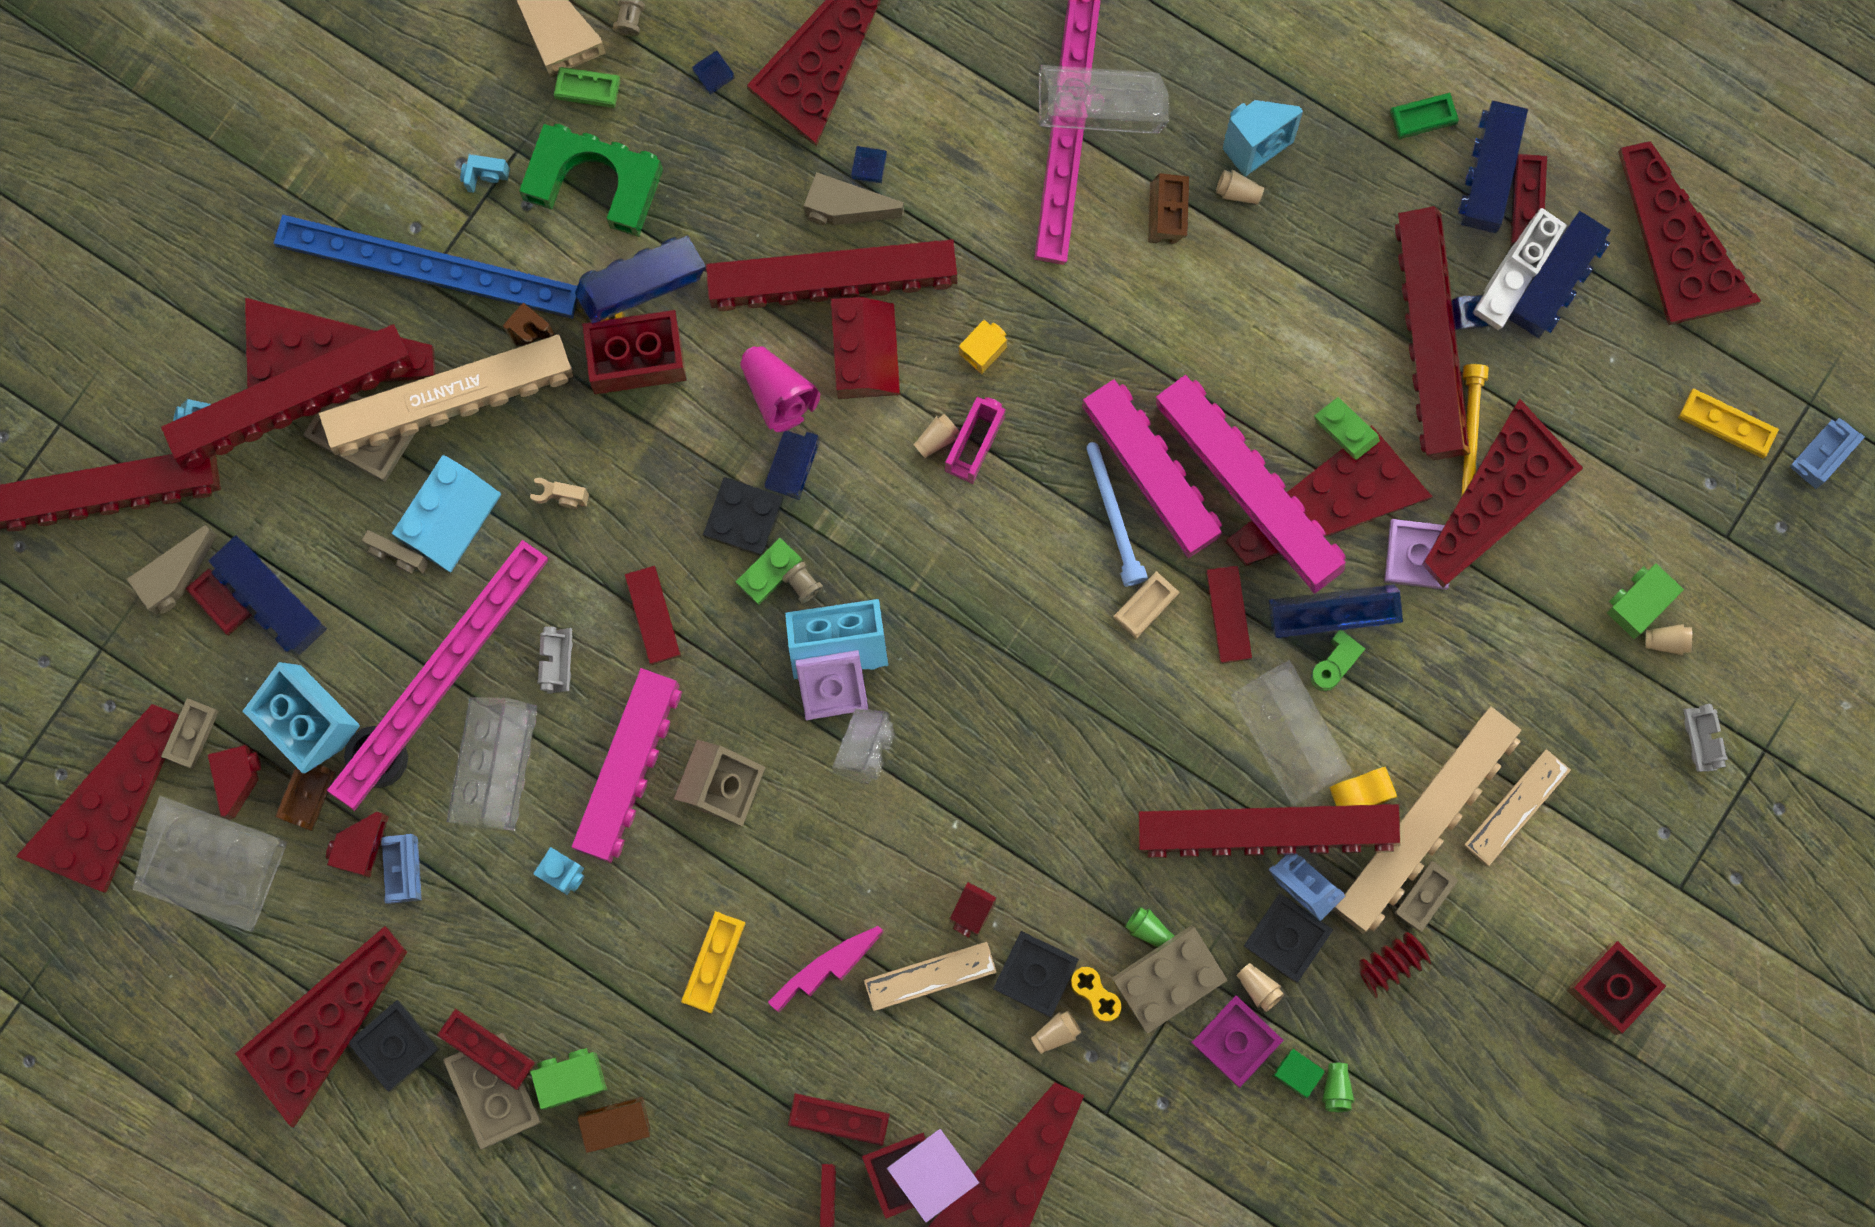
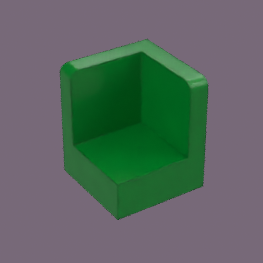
[1272,1048,1324,1099]

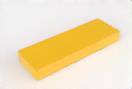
[1678,388,1779,459]
[681,911,746,1014]

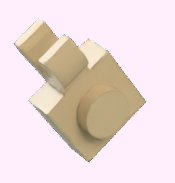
[530,478,589,509]

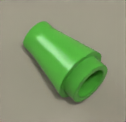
[1125,906,1175,947]
[1322,1063,1355,1112]

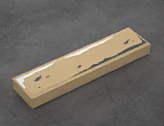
[1463,749,1571,867]
[864,942,997,1011]

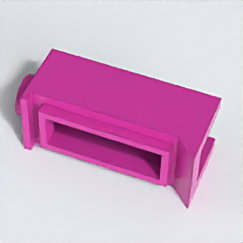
[945,397,1006,484]

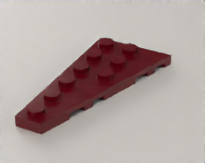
[747,0,881,147]
[1618,141,1761,326]
[245,298,435,388]
[1422,399,1583,588]
[1226,425,1432,566]
[16,704,179,893]
[235,926,407,1128]
[928,1082,1084,1227]

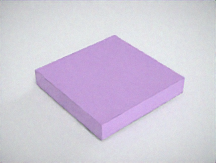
[1384,519,1449,590]
[795,650,868,720]
[887,1129,979,1222]

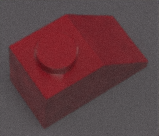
[208,745,261,820]
[325,812,389,878]
[949,882,996,938]

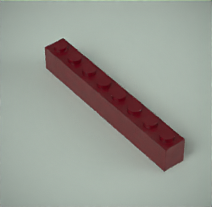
[1395,206,1470,460]
[706,239,958,311]
[161,324,414,470]
[0,454,221,532]
[1139,804,1401,859]

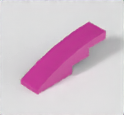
[768,926,884,1013]

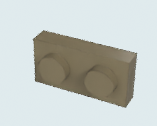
[362,530,429,574]
[161,698,219,770]
[1394,861,1458,933]

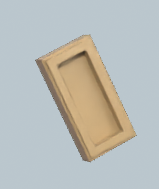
[1113,571,1180,639]

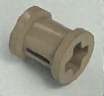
[612,0,645,37]
[782,562,823,604]

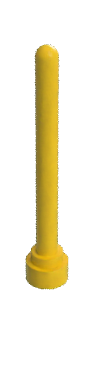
[1461,364,1489,497]

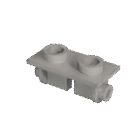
[537,627,573,694]
[1683,704,1728,772]

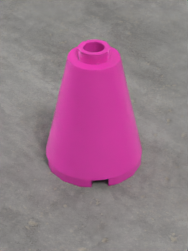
[740,346,820,432]

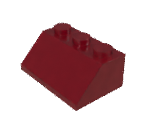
[831,297,900,399]
[582,310,687,395]

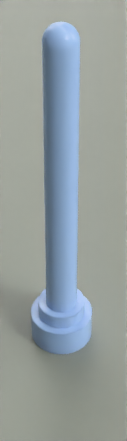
[1087,442,1148,587]

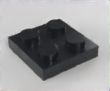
[703,477,784,556]
[1243,893,1333,984]
[993,931,1079,1018]
[349,1000,440,1092]

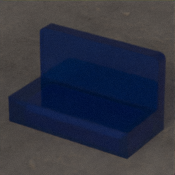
[765,431,820,500]

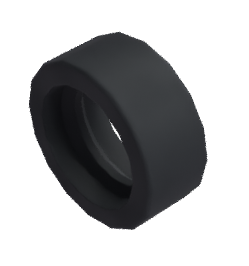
[344,726,408,788]

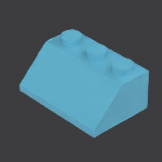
[1223,100,1303,177]
[391,455,502,573]
[785,599,888,679]
[243,662,360,773]

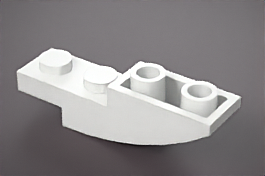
[1473,208,1567,330]

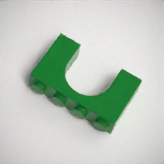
[519,124,663,237]

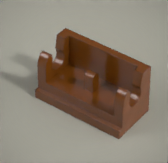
[1148,173,1189,244]
[503,303,555,347]
[275,765,337,831]
[578,1096,650,1153]

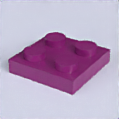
[1191,995,1284,1088]

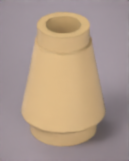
[1216,170,1264,205]
[913,413,960,458]
[1645,624,1692,656]
[1237,963,1284,1012]
[1031,1011,1081,1054]

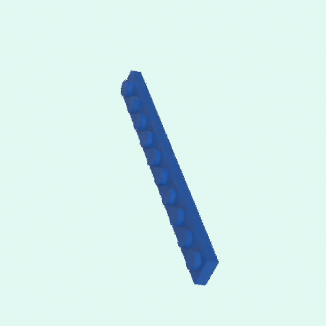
[274,215,579,319]

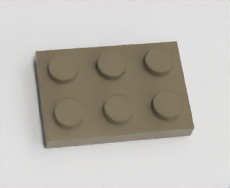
[303,393,415,482]
[1111,925,1227,1034]
[443,1033,542,1150]

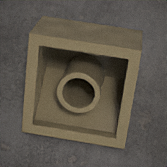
[674,740,765,826]

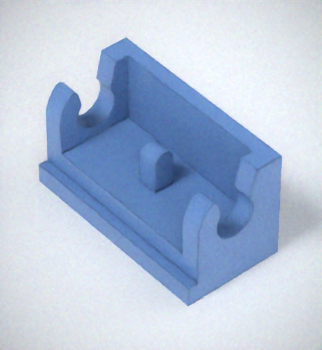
[1789,418,1865,489]
[381,834,422,904]
[1269,853,1345,921]

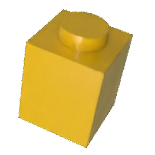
[959,320,1007,374]

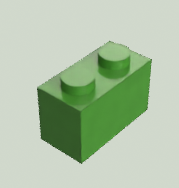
[1607,563,1684,639]
[530,1048,607,1110]

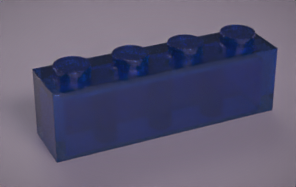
[1458,100,1528,234]
[1508,210,1611,339]
[575,235,706,324]
[208,535,327,655]
[1269,584,1403,638]

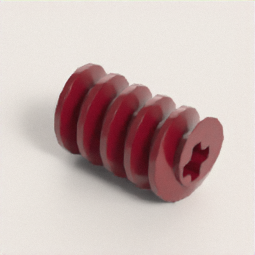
[1359,932,1431,998]

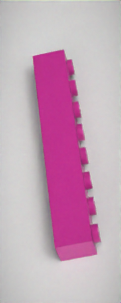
[1156,374,1346,594]

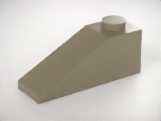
[804,172,904,225]
[127,525,217,615]

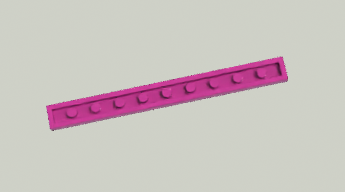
[1034,0,1100,265]
[327,540,548,811]

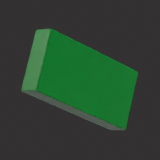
[1390,92,1459,139]

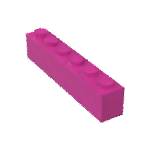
[1082,379,1222,559]
[572,668,682,863]

